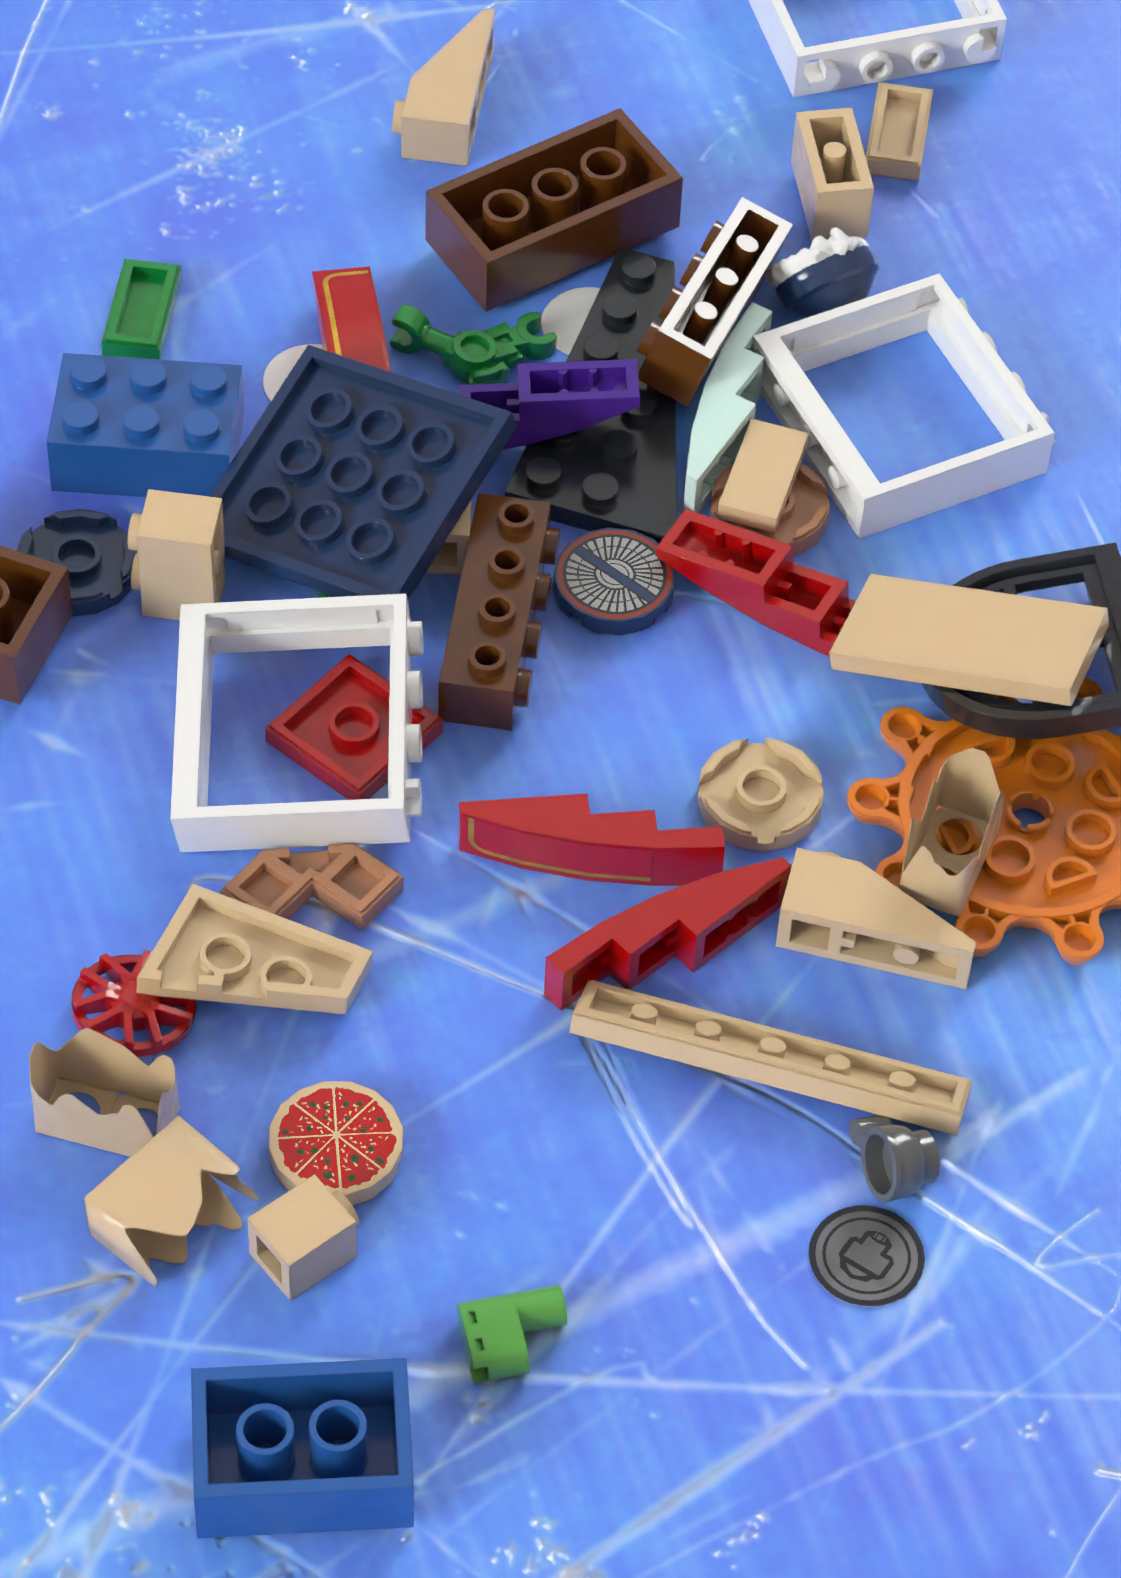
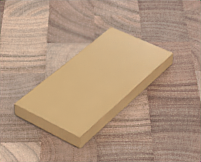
[829,574,1109,706]

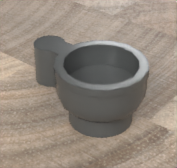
[849,1115,940,1202]

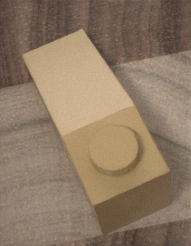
[392,8,495,166]
[776,848,976,989]

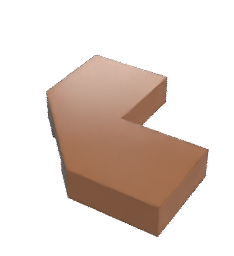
[220,843,404,930]

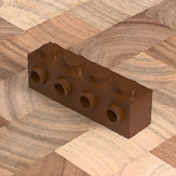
[637,197,793,407]
[438,493,560,731]

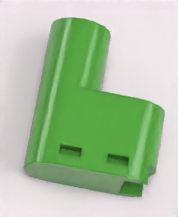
[456,1284,567,1383]

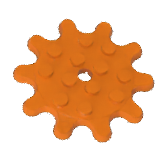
[847,677,1121,965]

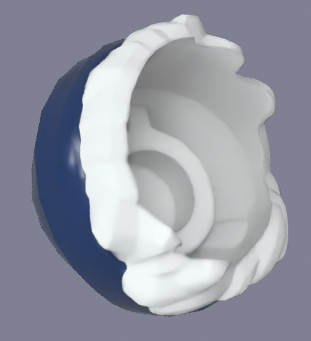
[766,227,879,318]

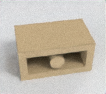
[791,107,874,241]
[128,489,226,621]

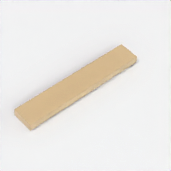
[569,980,973,1135]

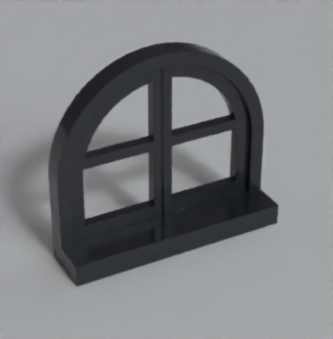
[922,542,1121,739]

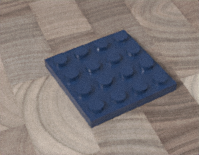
[209,345,517,600]

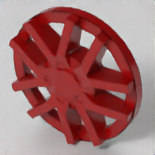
[71,950,196,1057]

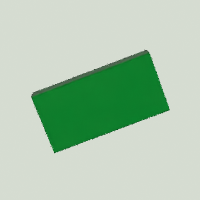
[101,258,182,360]

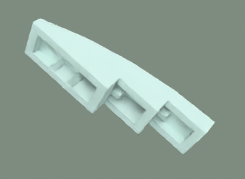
[683,302,772,513]

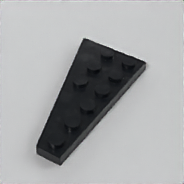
[505,247,676,544]

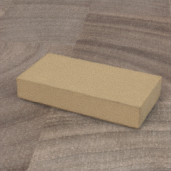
[866,82,933,181]
[717,418,809,533]

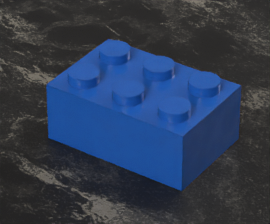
[47,353,244,497]
[191,1358,414,1538]

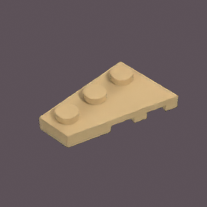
[136,884,373,1015]

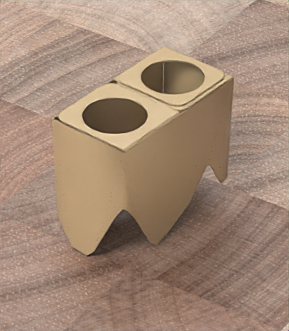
[899,748,1004,917]
[29,1028,180,1157]
[84,1115,259,1287]

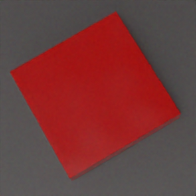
[265,654,443,800]

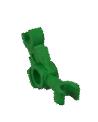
[390,305,557,385]

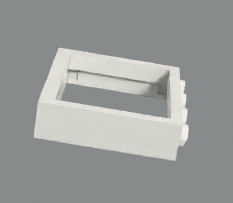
[748,0,1007,98]
[752,273,1055,539]
[170,594,424,853]

